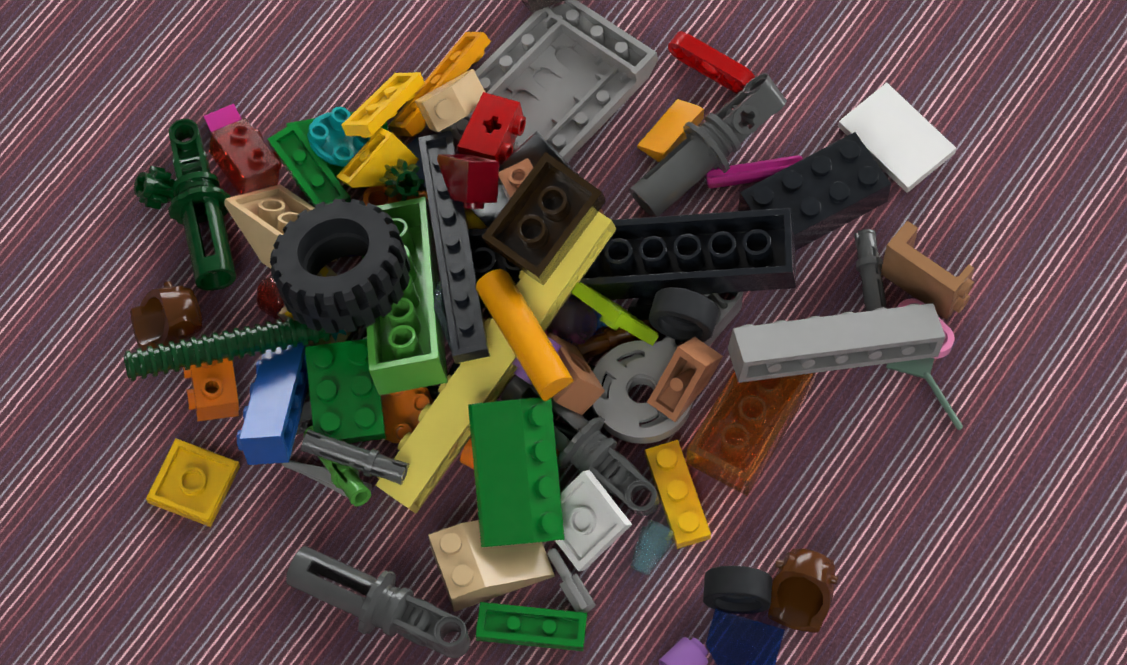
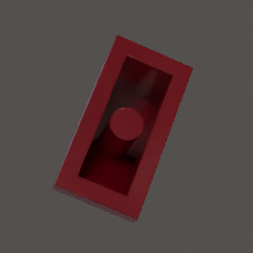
[437,154,499,209]

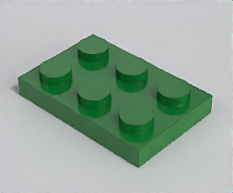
[305,339,386,444]

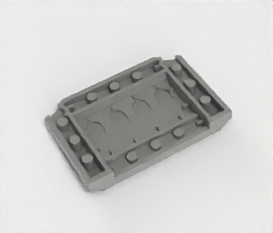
[441,0,658,162]

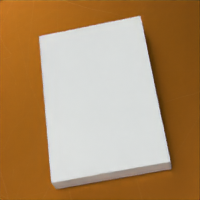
[838,83,956,193]

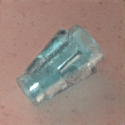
[630,520,674,576]

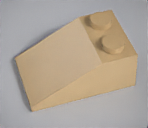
[224,184,337,269]
[428,520,555,612]

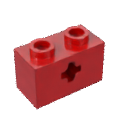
[457,92,526,165]

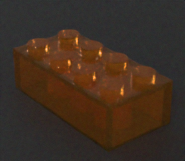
[686,371,816,497]

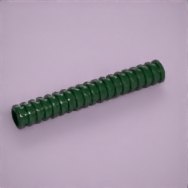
[123,317,331,382]

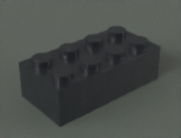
[738,132,891,251]

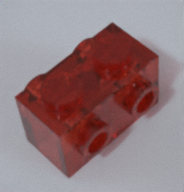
[209,118,281,195]

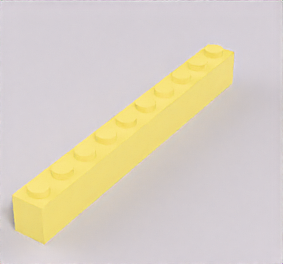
[375,212,616,514]

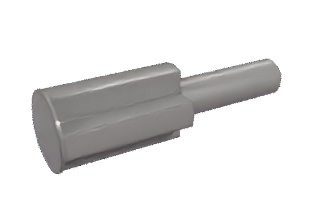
[547,548,596,613]

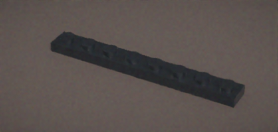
[418,130,490,364]

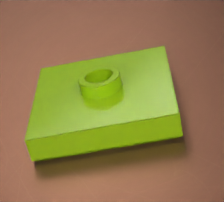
[571,282,659,346]

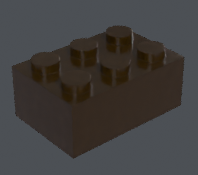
[482,152,606,286]

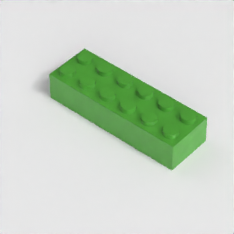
[362,196,448,395]

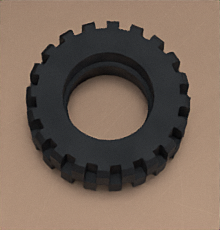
[270,199,411,333]

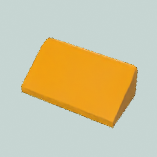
[637,99,704,162]

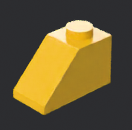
[336,127,419,188]

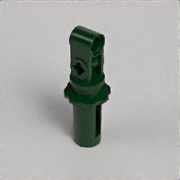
[168,119,236,291]

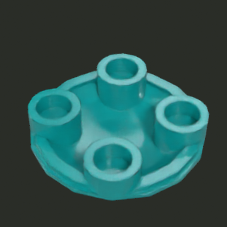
[307,107,371,167]

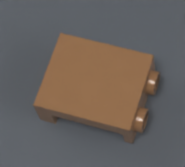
[881,221,975,320]

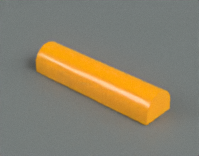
[475,269,574,402]

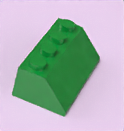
[468,397,565,548]

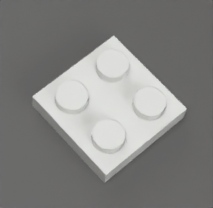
[556,470,632,571]

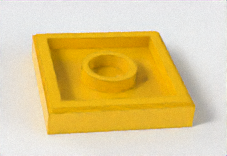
[146,438,240,527]

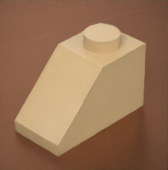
[415,69,486,132]

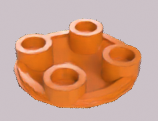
[381,387,433,443]

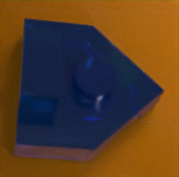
[705,609,785,665]

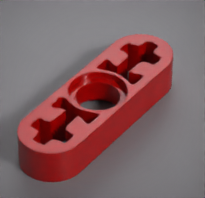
[668,31,755,94]

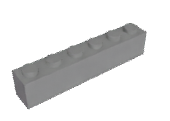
[728,303,946,383]

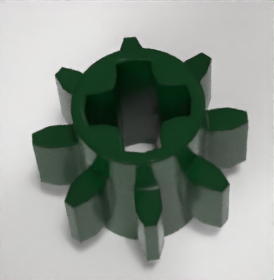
[379,159,425,201]
[134,166,175,210]

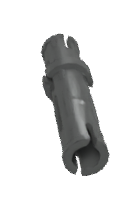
[854,229,886,311]
[301,429,409,485]

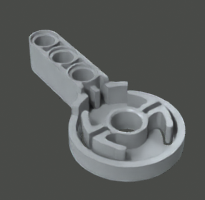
[591,292,743,444]

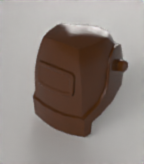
[130,281,202,351]
[768,549,838,633]

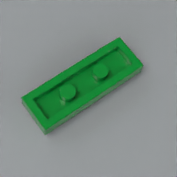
[267,122,351,207]
[476,602,587,652]

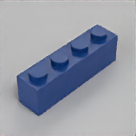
[237,343,309,465]

